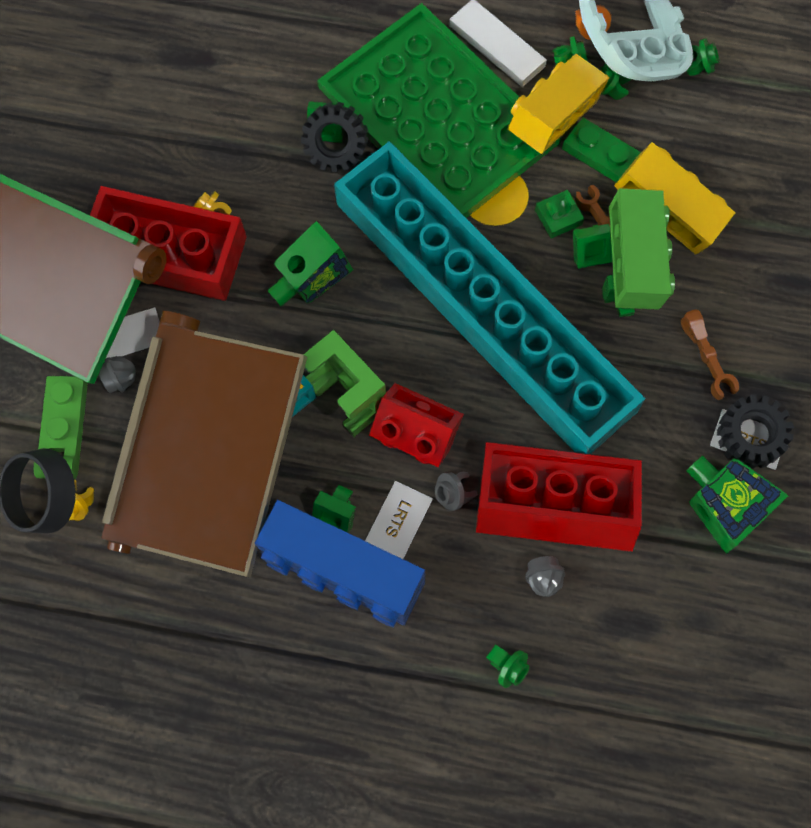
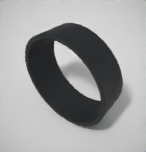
[0,448,76,533]

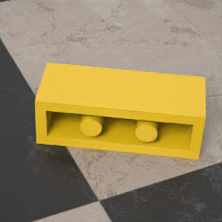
[508,54,610,154]
[614,142,736,255]

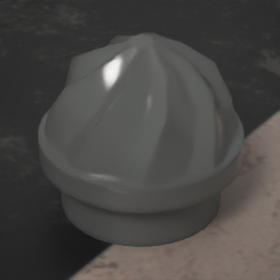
[99,356,136,394]
[525,556,565,597]

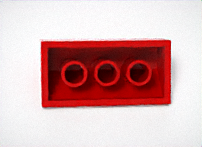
[476,442,642,552]

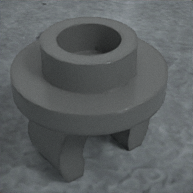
[435,471,478,511]

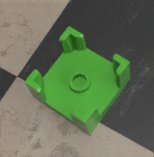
[303,330,386,437]

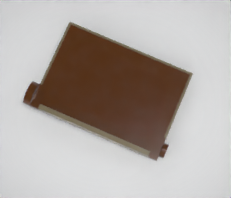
[101,311,307,577]

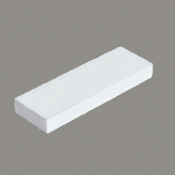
[449,0,547,87]

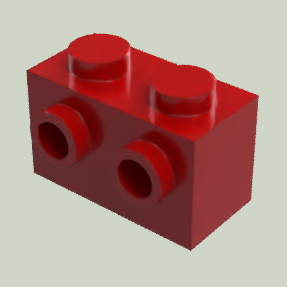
[369,383,464,467]

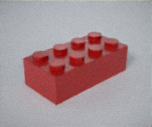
[90,186,247,301]

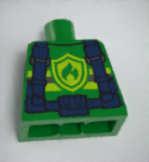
[267,221,353,307]
[686,455,788,554]

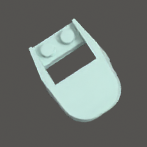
[579,0,693,81]

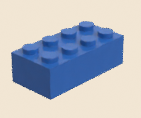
[255,500,425,627]

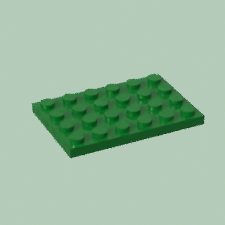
[317,3,560,218]

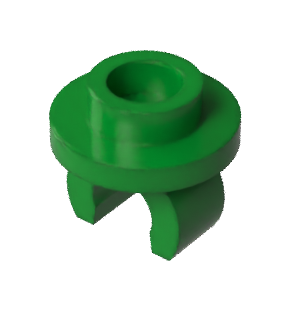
[553,36,588,65]
[686,38,719,76]
[599,64,631,100]
[486,645,530,688]

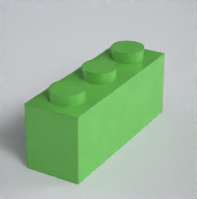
[609,188,675,309]

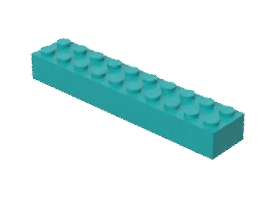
[334,141,646,454]

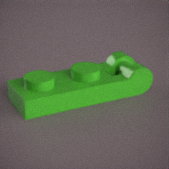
[34,376,88,479]

